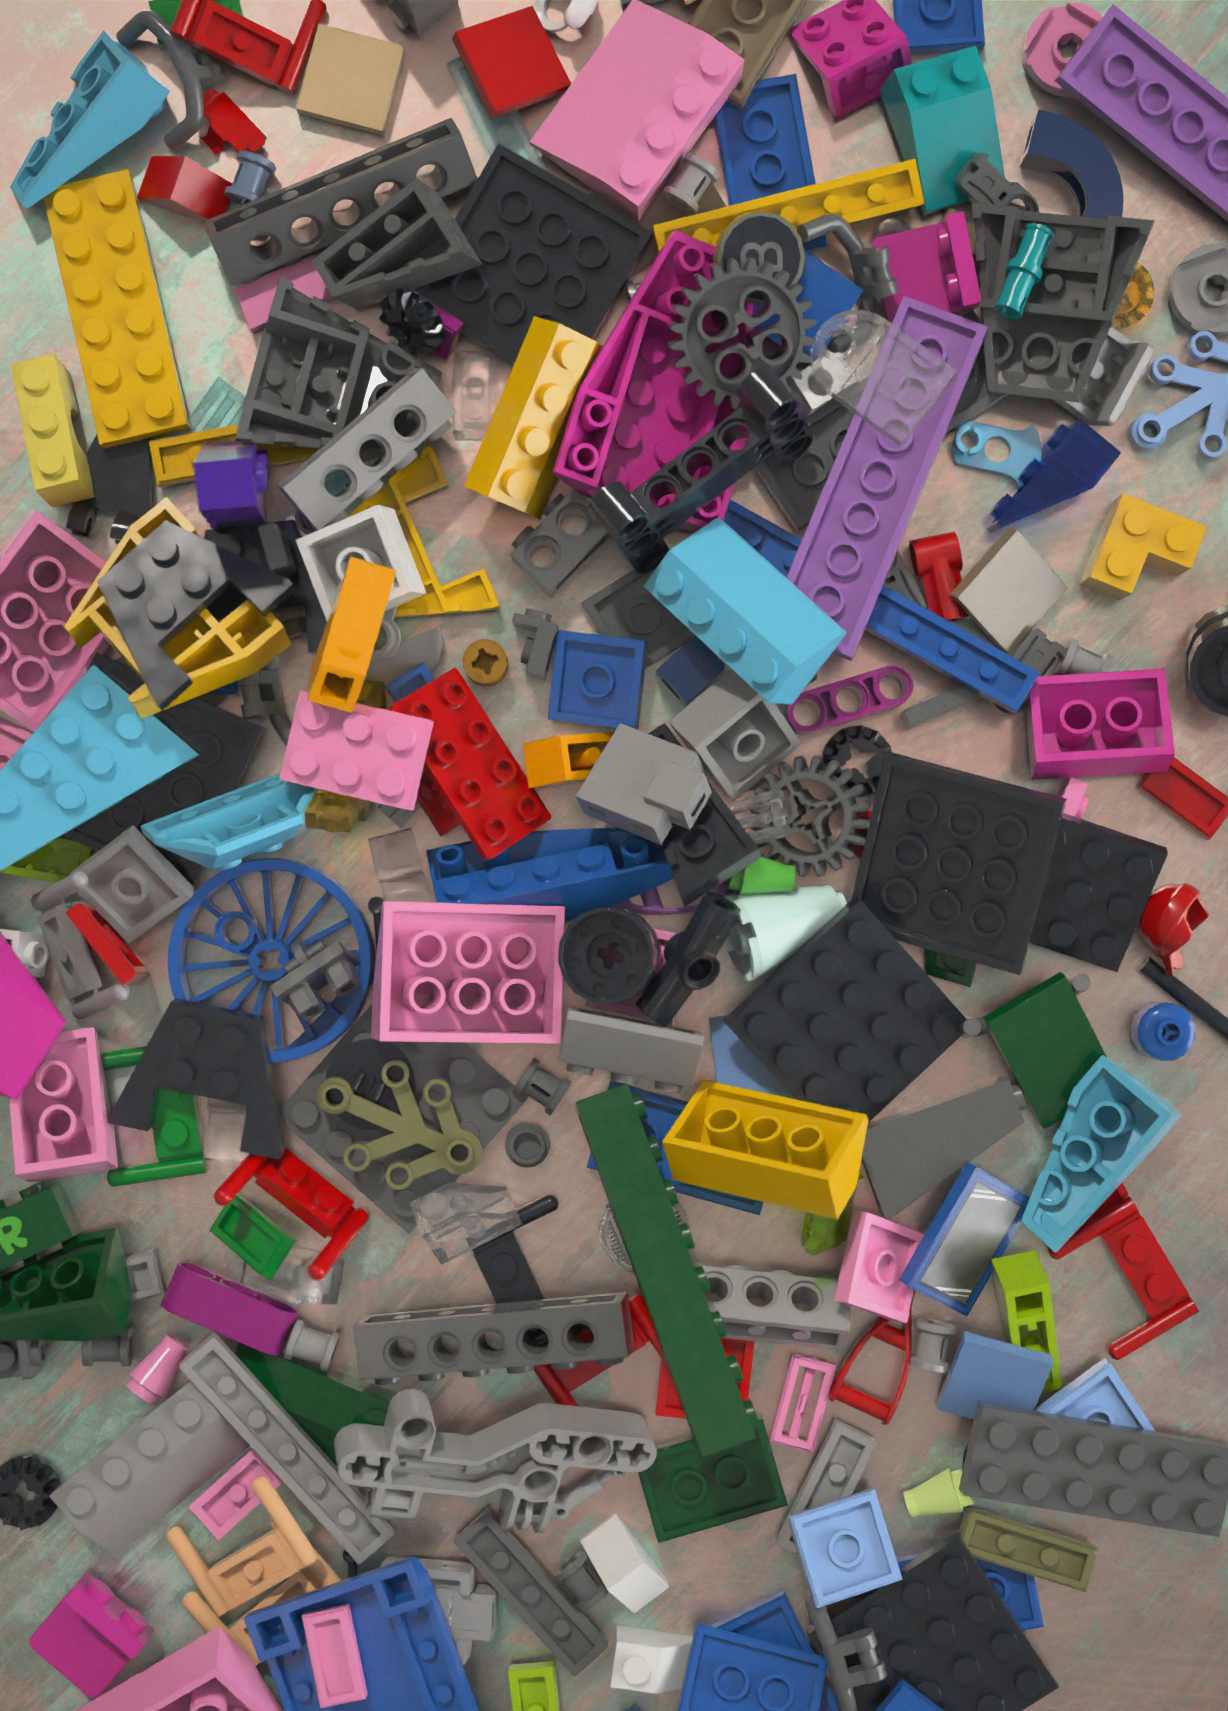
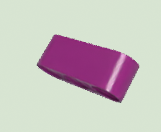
[783,665,914,736]
[161,1261,299,1356]

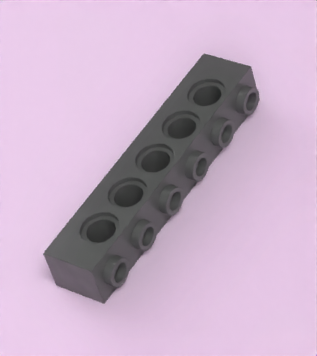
[204,117,478,286]
[353,1292,635,1385]

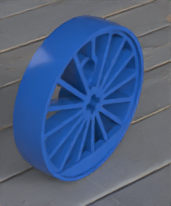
[168,858,375,1063]

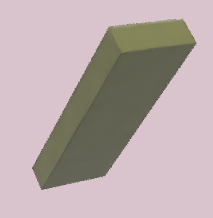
[959,1505,1099,1593]

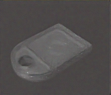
[811,310,957,447]

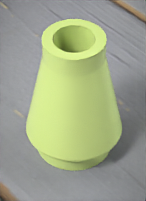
[903,1467,974,1519]

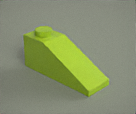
[991,1250,1063,1393]

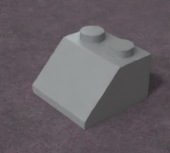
[669,669,802,802]

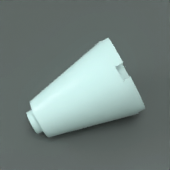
[723,885,847,981]

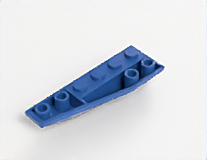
[426,827,674,922]

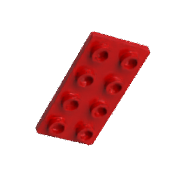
[388,668,551,861]

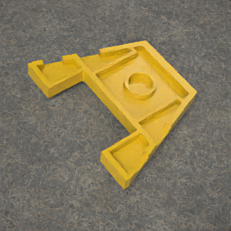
[345,445,500,618]

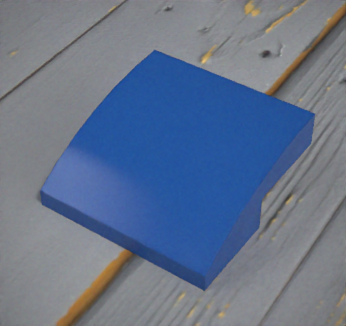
[752,248,864,365]

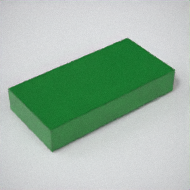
[209,1194,296,1280]

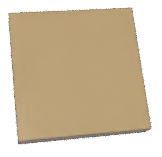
[296,23,406,136]

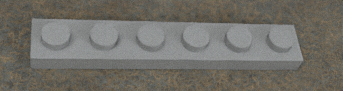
[179,1332,394,1565]

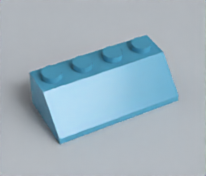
[643,518,847,704]

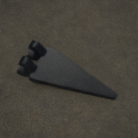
[66,435,152,545]

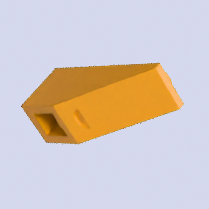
[307,557,396,713]

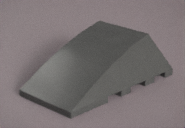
[971,202,1155,403]
[235,275,442,456]

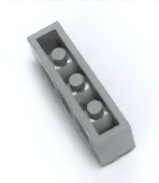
[277,368,457,530]
[692,1260,851,1351]

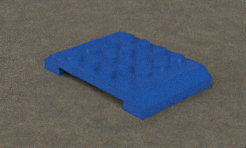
[244,1555,479,1711]

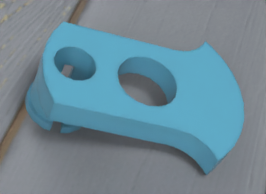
[952,421,1042,489]

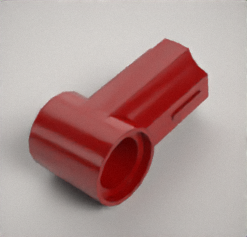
[909,531,969,622]

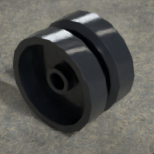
[1184,605,1228,717]

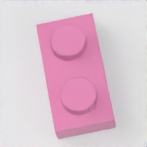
[189,1448,283,1541]

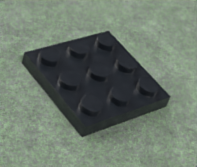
[1030,813,1168,972]

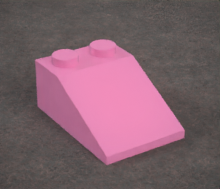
[9,1027,118,1182]

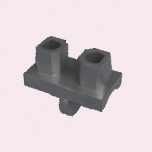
[270,939,361,1020]

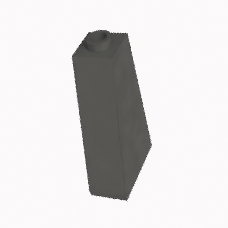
[861,1076,1026,1219]

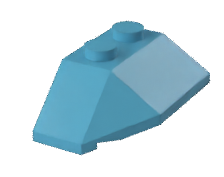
[141,773,320,870]

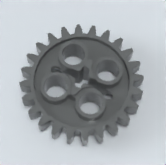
[667,257,817,410]

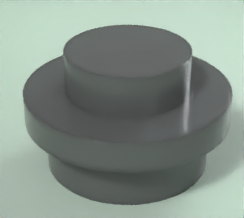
[505,1122,550,1168]

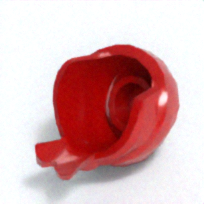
[1138,883,1209,976]

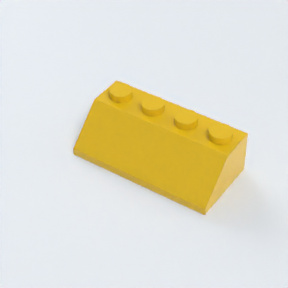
[464,316,602,519]
[662,1080,868,1219]

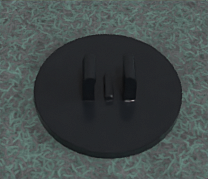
[325,1039,416,1130]

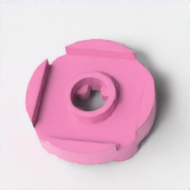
[1022,3,1102,99]

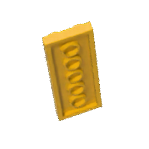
[44,169,190,449]

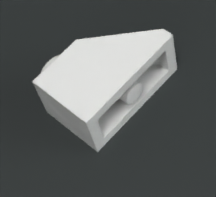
[610,1625,692,1694]

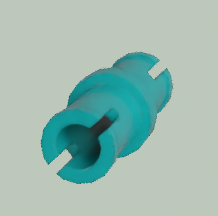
[994,223,1054,319]

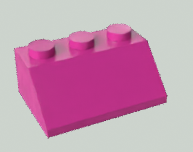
[1027,668,1175,780]

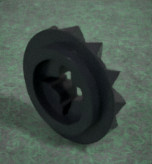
[379,288,445,356]
[822,725,892,797]
[0,1456,60,1531]

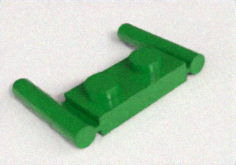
[101,1046,207,1187]

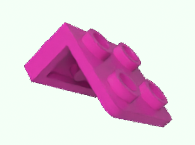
[29,1571,155,1698]

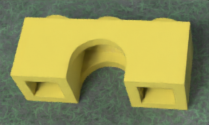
[11,354,95,508]

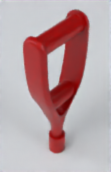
[828,1290,916,1425]

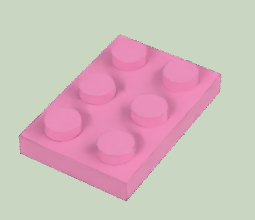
[280,690,434,811]

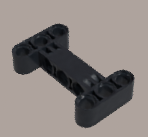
[589,366,813,574]

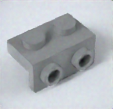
[1054,326,1154,426]

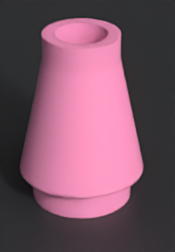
[126,1334,189,1406]

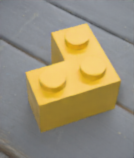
[1079,493,1207,601]

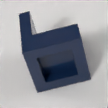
[655,635,725,707]

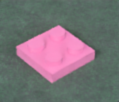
[834,1211,925,1323]

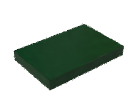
[982,972,1107,1129]
[638,1415,788,1543]

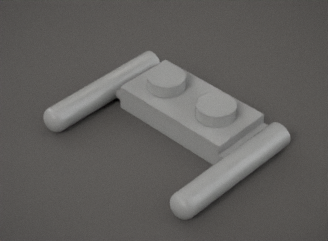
[31,871,130,1019]

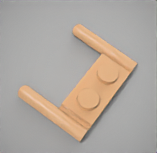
[166,1476,319,1617]
[182,1520,342,1666]

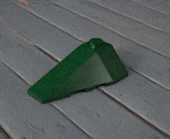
[0,1228,133,1341]
[235,1342,398,1466]

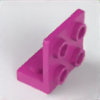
[789,0,912,119]
[872,211,982,327]

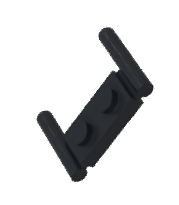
[465,1194,586,1345]

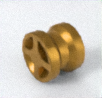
[462,639,509,687]

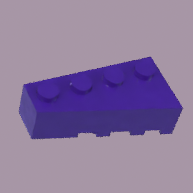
[193,441,270,529]

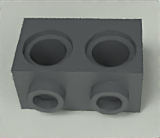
[511,489,609,597]

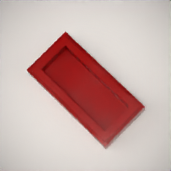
[1135,757,1228,840]

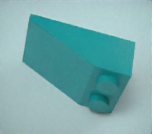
[879,45,1005,215]

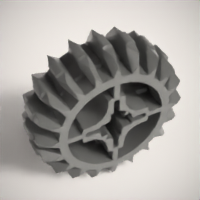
[749,755,871,877]

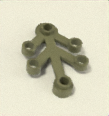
[317,1059,482,1190]

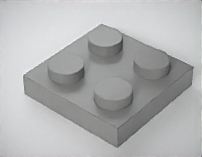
[71,825,196,944]

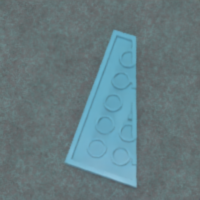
[0,665,199,871]

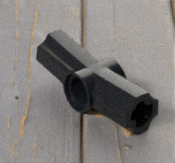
[635,892,741,1027]

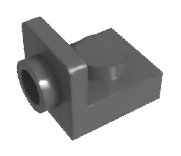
[512,608,559,681]
[0,1340,46,1380]

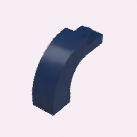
[1020,109,1124,219]

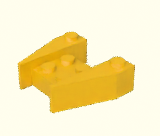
[64,497,291,719]

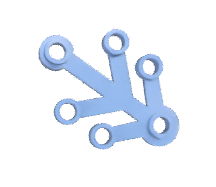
[1128,331,1228,460]

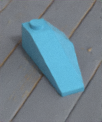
[10,30,170,209]
[1021,1055,1182,1252]

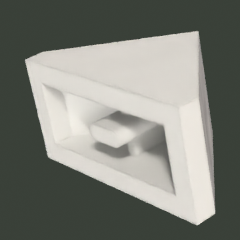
[580,1512,670,1614]

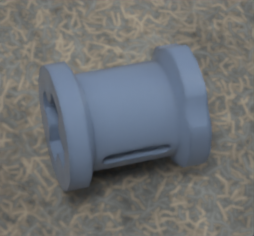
[224,151,277,206]

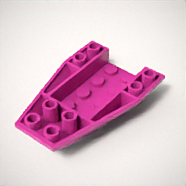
[553,230,753,531]

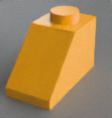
[523,732,614,788]

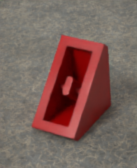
[137,156,232,223]

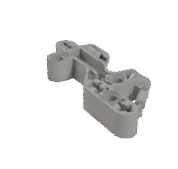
[334,1389,657,1533]

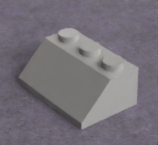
[559,1006,704,1093]

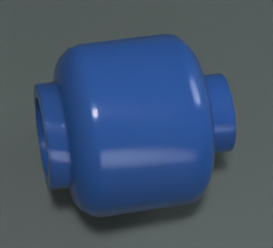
[1131,1002,1196,1061]

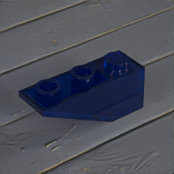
[987,419,1121,533]

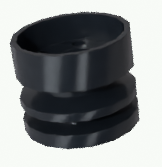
[558,907,662,1004]

